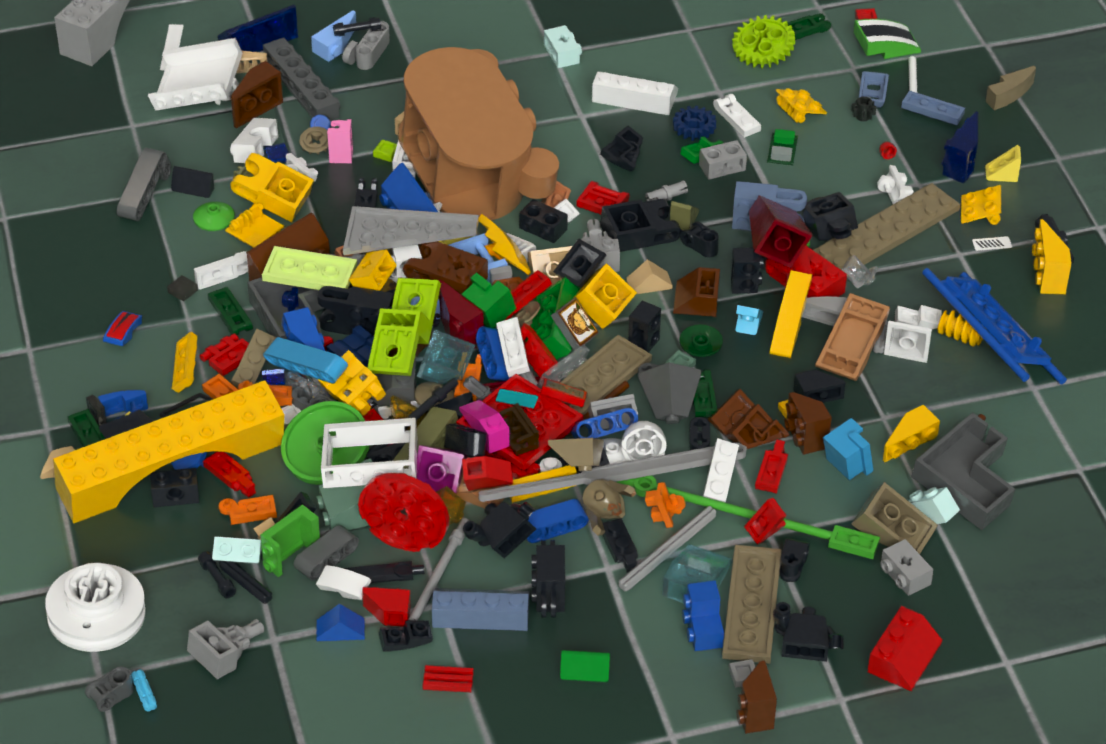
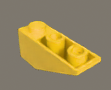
[883,405,940,462]

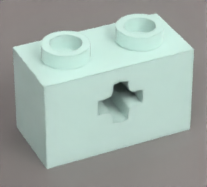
[544,25,582,68]

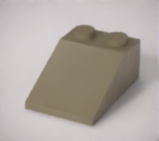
[851,482,938,554]

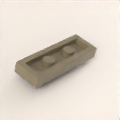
[231,329,276,387]

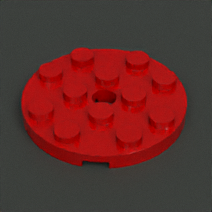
[358,473,449,552]

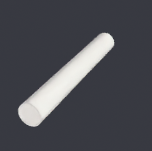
[908,56,917,93]

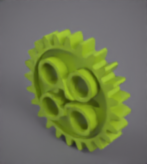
[732,15,796,68]

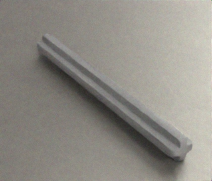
[618,506,716,592]

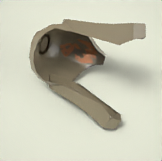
[582,479,636,536]

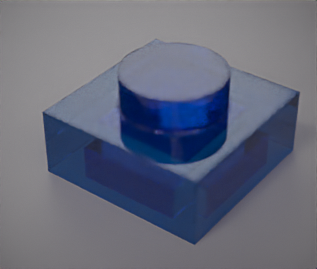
[265,143,289,163]

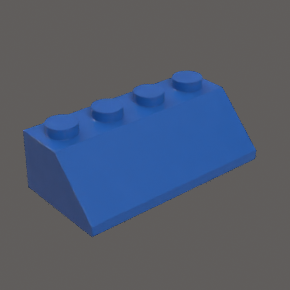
[380,163,438,212]

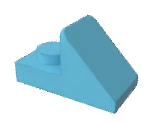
[735,305,763,335]

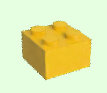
[574,263,637,329]

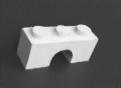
[230,118,279,163]

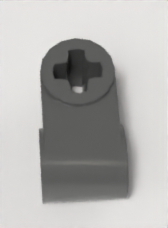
[85,666,134,712]

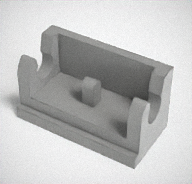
[588,394,638,430]

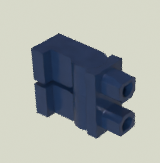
[327,325,374,367]

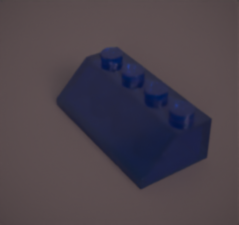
[218,5,298,52]

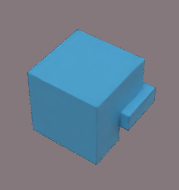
[823,418,873,480]

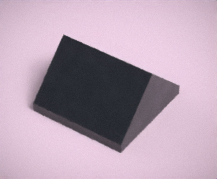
[553,239,607,289]

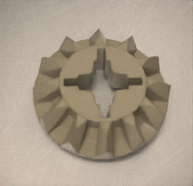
[299,127,328,155]

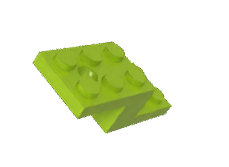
[367,278,441,376]

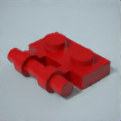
[199,333,249,376]

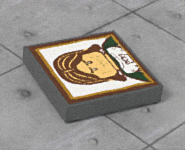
[551,297,599,351]

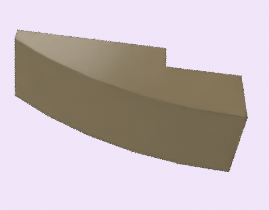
[986,66,1036,110]

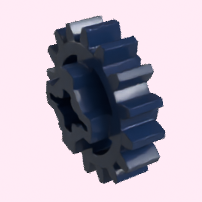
[673,105,716,141]

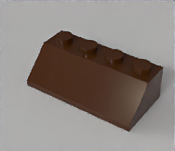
[246,213,330,281]

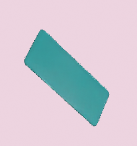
[496,389,538,408]

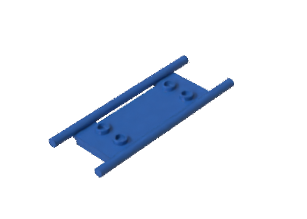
[922,268,1067,384]

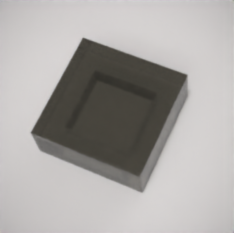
[167,275,198,302]

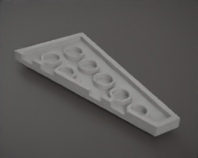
[343,206,479,255]

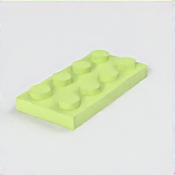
[262,246,357,290]

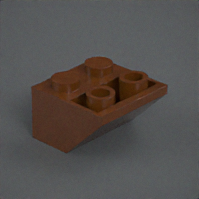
[673,267,720,317]
[784,392,832,455]

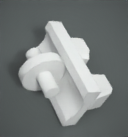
[285,153,318,182]
[877,165,913,204]

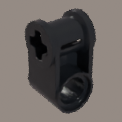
[680,221,719,258]
[779,538,810,582]

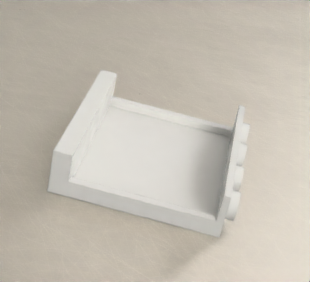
[148,38,242,111]

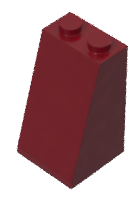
[749,195,812,268]

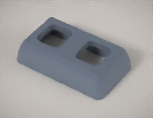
[859,71,889,108]

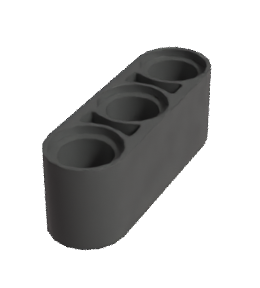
[294,525,359,581]

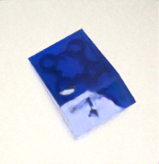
[942,111,978,184]

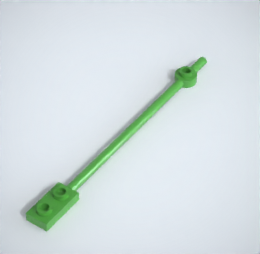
[617,475,880,559]

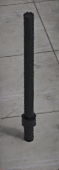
[364,378,459,461]

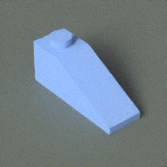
[311,10,356,62]

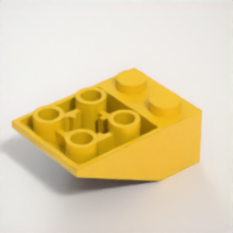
[1032,219,1071,294]

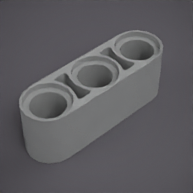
[356,21,390,70]

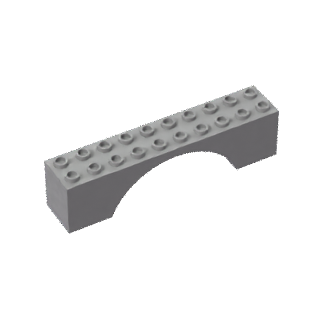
[54,0,130,66]

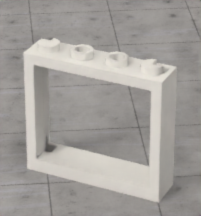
[321,418,418,488]

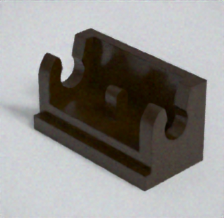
[499,403,539,456]

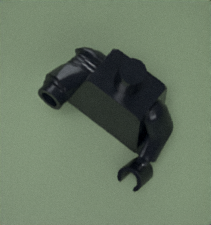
[463,502,536,559]
[773,602,844,662]

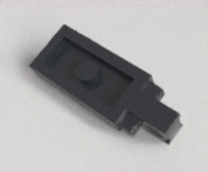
[602,518,638,573]

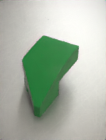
[680,137,724,164]

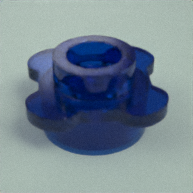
[282,287,299,312]

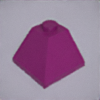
[417,445,467,500]

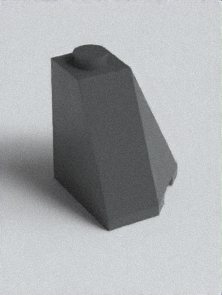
[638,362,701,424]

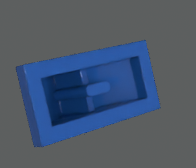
[316,604,365,641]

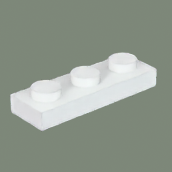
[496,317,530,377]
[703,438,739,502]

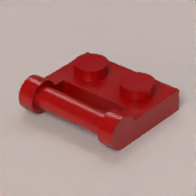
[576,181,630,215]

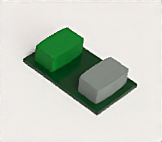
[767,129,798,166]

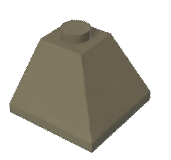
[548,438,604,471]

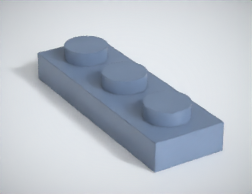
[901,91,965,125]

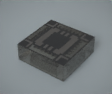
[86,395,107,426]

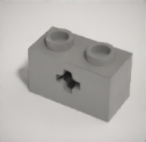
[881,539,933,596]

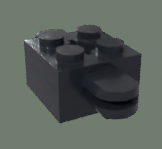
[802,192,858,241]
[532,540,565,618]

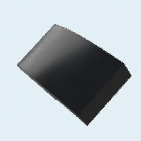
[379,621,433,651]

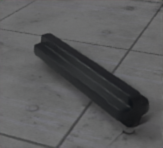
[219,561,273,604]

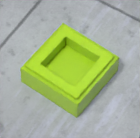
[373,140,397,162]

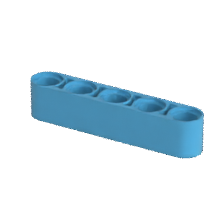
[263,337,348,384]

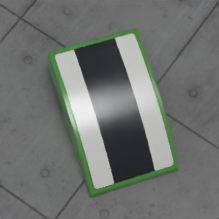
[853,19,921,59]

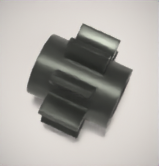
[851,96,877,121]

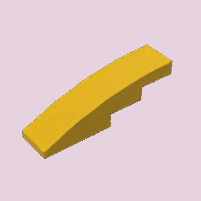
[479,214,531,275]
[770,270,812,358]

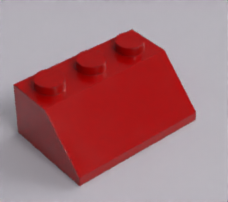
[868,606,942,692]

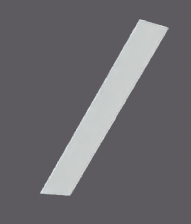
[160,24,184,70]

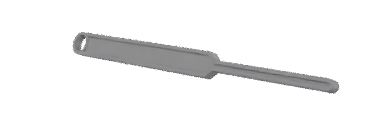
[478,443,747,502]

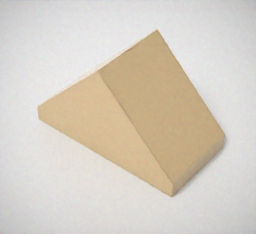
[626,259,673,294]

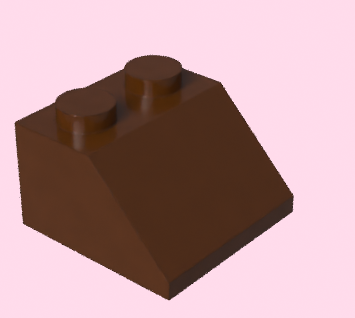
[736,660,777,734]

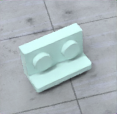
[212,537,262,564]

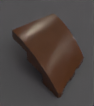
[708,389,790,449]

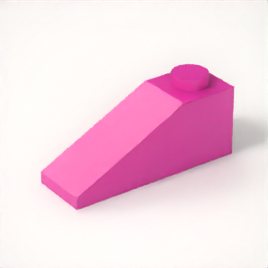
[459,400,510,454]

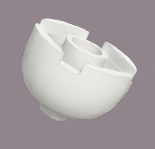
[622,421,666,461]

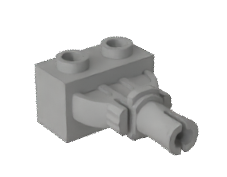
[576,219,620,273]
[187,619,264,679]

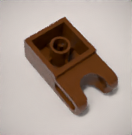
[403,241,488,295]

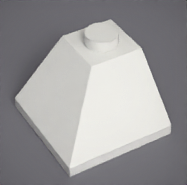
[884,321,932,363]

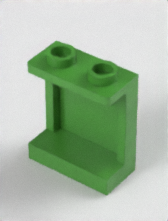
[261,505,320,577]

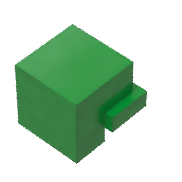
[462,272,516,328]

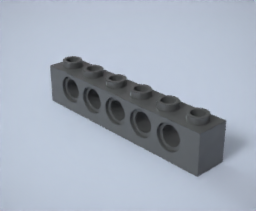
[263,38,340,121]

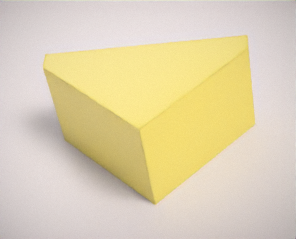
[985,145,1021,182]

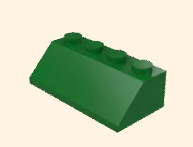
[525,277,580,360]

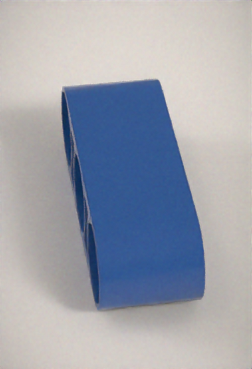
[476,326,511,381]
[572,408,638,439]
[526,499,589,543]

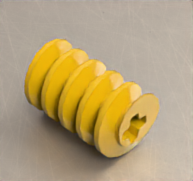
[937,310,986,347]

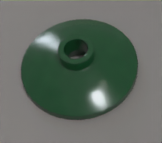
[679,324,723,357]

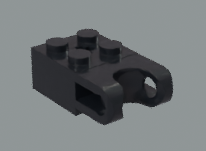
[600,199,682,252]
[317,286,394,337]

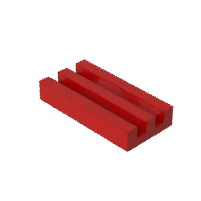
[423,665,474,693]

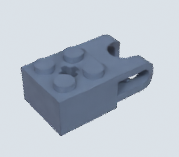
[732,181,807,230]

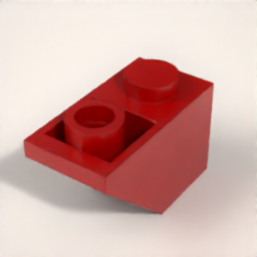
[462,456,513,491]
[362,587,411,627]

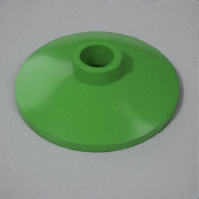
[193,202,235,231]

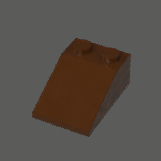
[231,61,283,129]

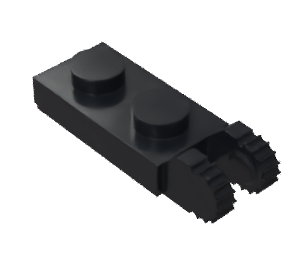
[354,178,378,208]

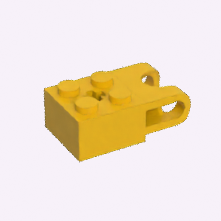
[230,153,314,223]

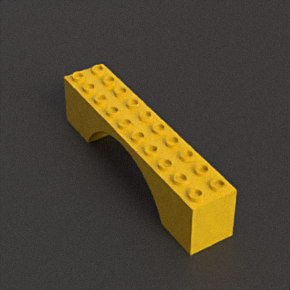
[53,380,285,524]

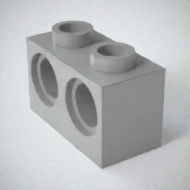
[699,140,747,180]

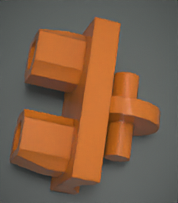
[645,482,686,528]

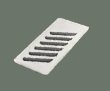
[972,236,1012,251]

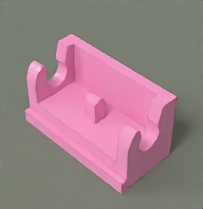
[327,119,353,163]

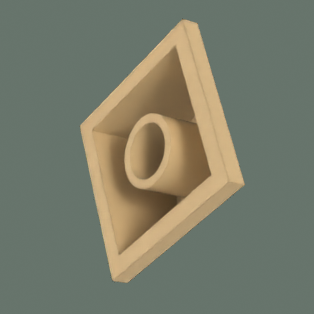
[527,246,572,289]

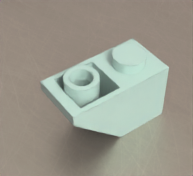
[908,487,960,524]

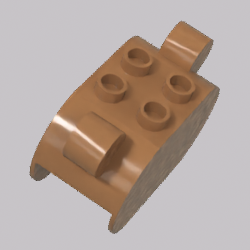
[398,47,559,220]

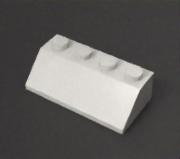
[592,71,678,115]

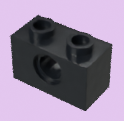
[150,468,200,508]

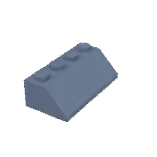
[432,588,530,631]

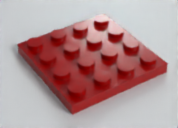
[456,374,583,471]

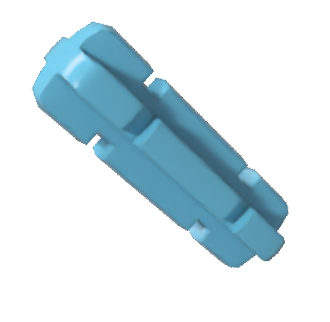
[131,669,157,712]

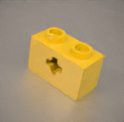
[349,249,397,291]

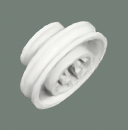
[45,563,146,652]

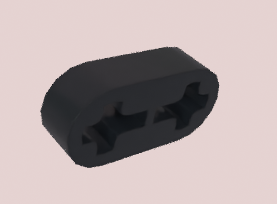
[689,417,710,450]

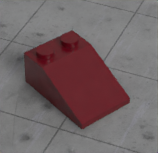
[438,279,484,354]

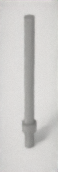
[408,518,469,621]

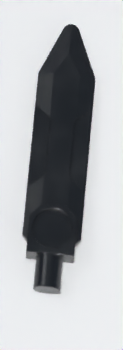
[344,561,425,583]

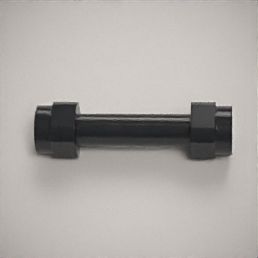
[333,17,381,37]
[198,551,236,598]

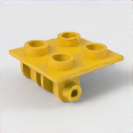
[776,88,827,123]
[961,185,1001,225]
[225,203,284,248]

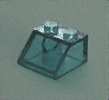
[416,329,475,384]

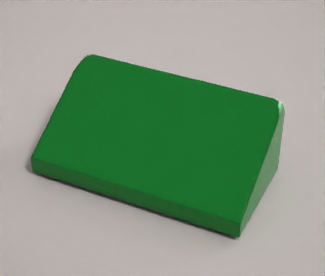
[560,650,610,682]

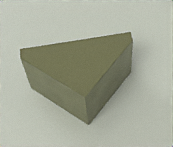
[670,201,700,230]

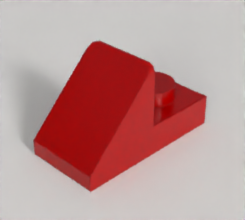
[744,498,787,545]

